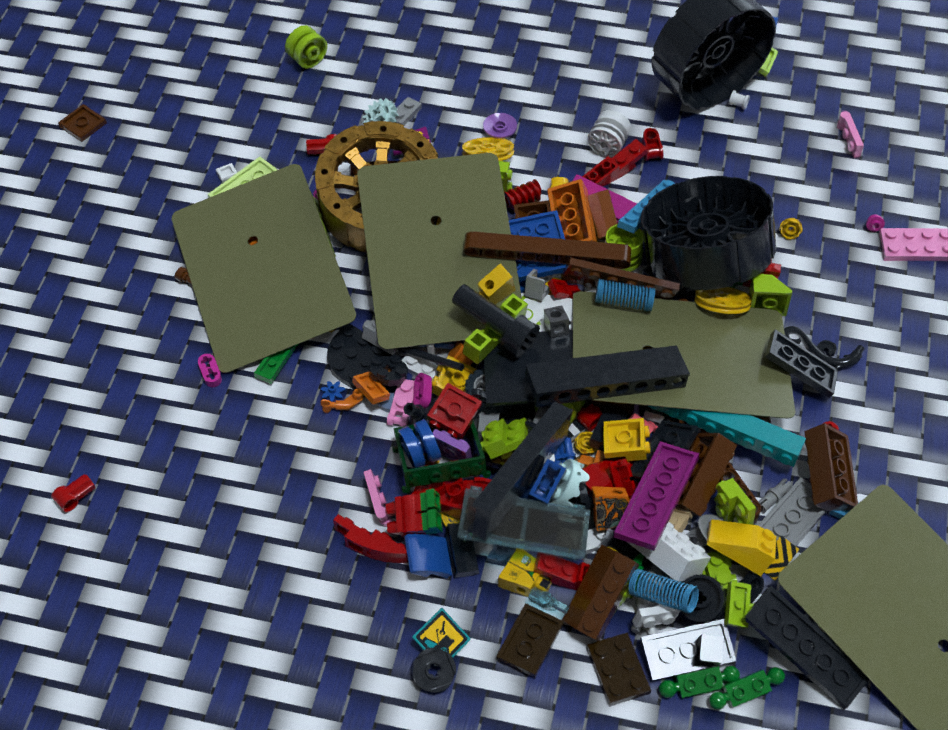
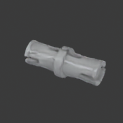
[758,478,792,513]

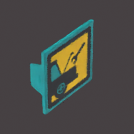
[412,608,471,658]

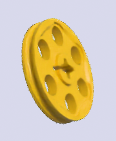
[462,137,514,161]
[694,287,752,314]

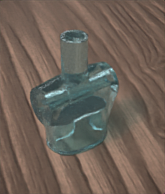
[529,587,569,614]

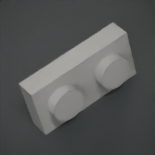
[394,97,422,126]

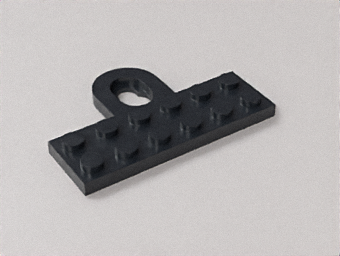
[743,586,869,709]

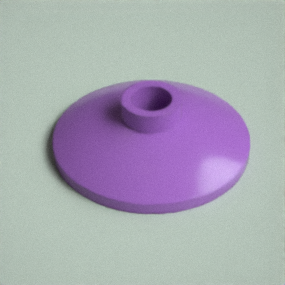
[483,113,517,138]

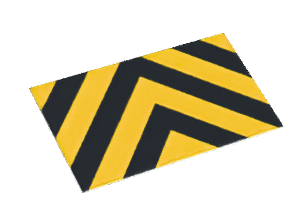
[764,536,800,580]

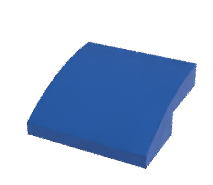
[404,534,452,578]

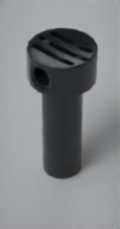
[452,284,540,358]

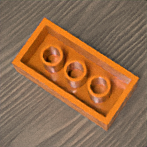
[547,179,597,242]

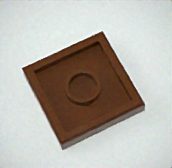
[58,104,107,142]

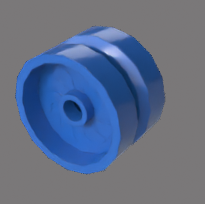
[398,419,442,468]

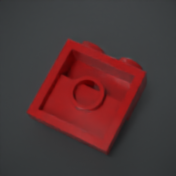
[427,383,482,439]

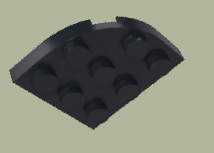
[327,323,391,390]

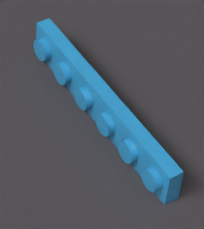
[617,180,674,234]

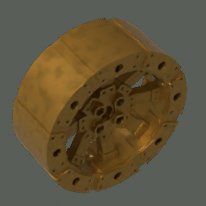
[315,121,439,253]

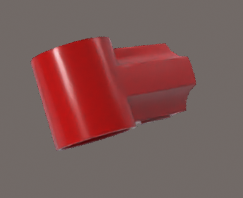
[306,134,336,154]
[51,474,96,512]

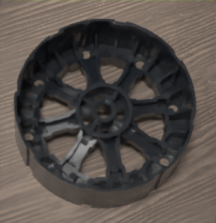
[651,0,776,110]
[641,176,776,290]

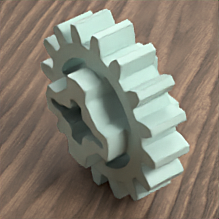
[362,98,398,123]

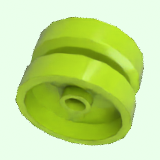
[285,25,328,69]

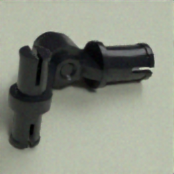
[404,396,438,425]

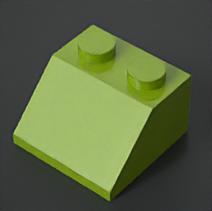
[748,274,792,316]

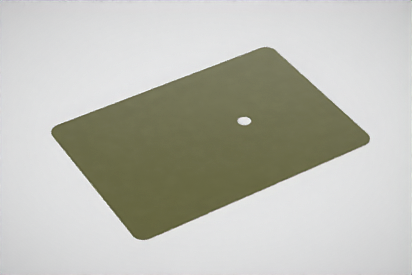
[357,153,522,349]
[172,164,356,373]
[573,291,795,419]
[778,485,948,730]

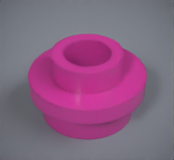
[866,214,885,232]

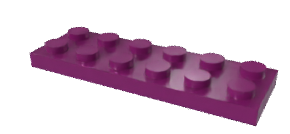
[614,441,699,551]

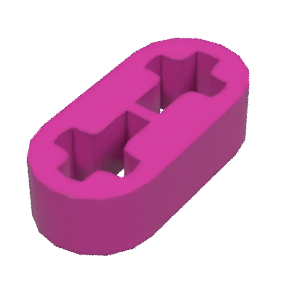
[198,354,222,388]
[413,373,432,409]

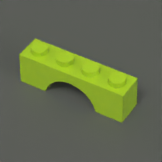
[463,294,528,364]

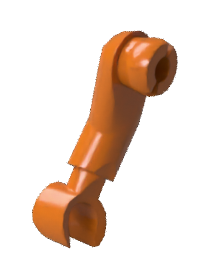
[321,389,364,413]

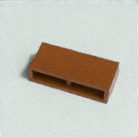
[588,189,617,240]

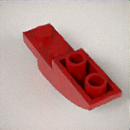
[582,138,648,186]
[333,514,408,563]
[534,550,590,590]

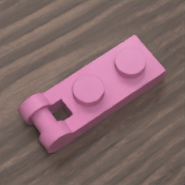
[837,111,864,158]
[387,379,414,427]
[364,469,392,527]

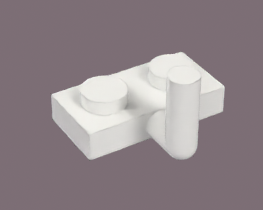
[401,344,439,379]
[632,604,681,635]

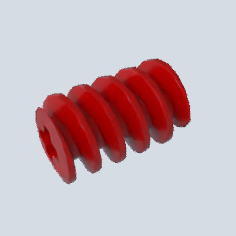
[504,179,541,212]

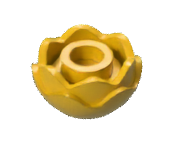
[779,218,803,239]
[575,432,598,455]

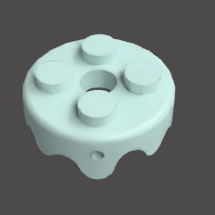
[549,459,590,511]

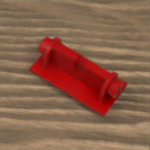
[608,458,636,499]

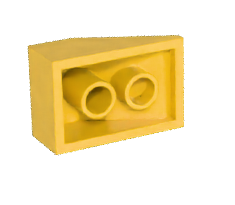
[706,519,776,576]

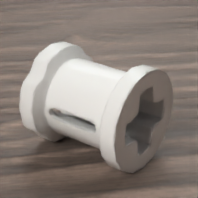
[729,90,750,110]

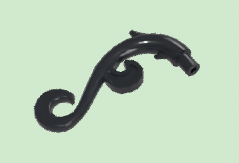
[784,326,865,370]

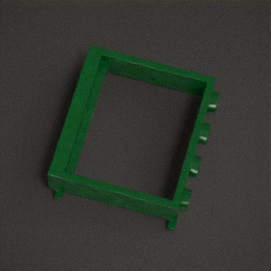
[392,420,491,493]

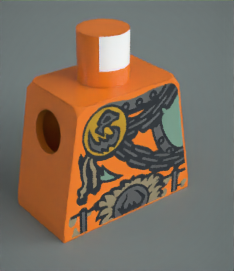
[592,486,631,531]

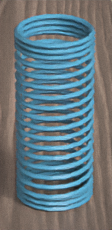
[595,279,655,312]
[628,569,699,613]

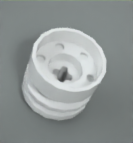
[587,110,632,157]

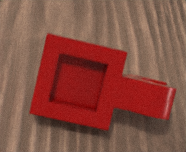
[548,278,580,299]

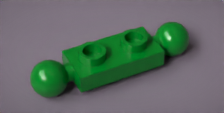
[659,666,740,698]
[709,667,785,710]

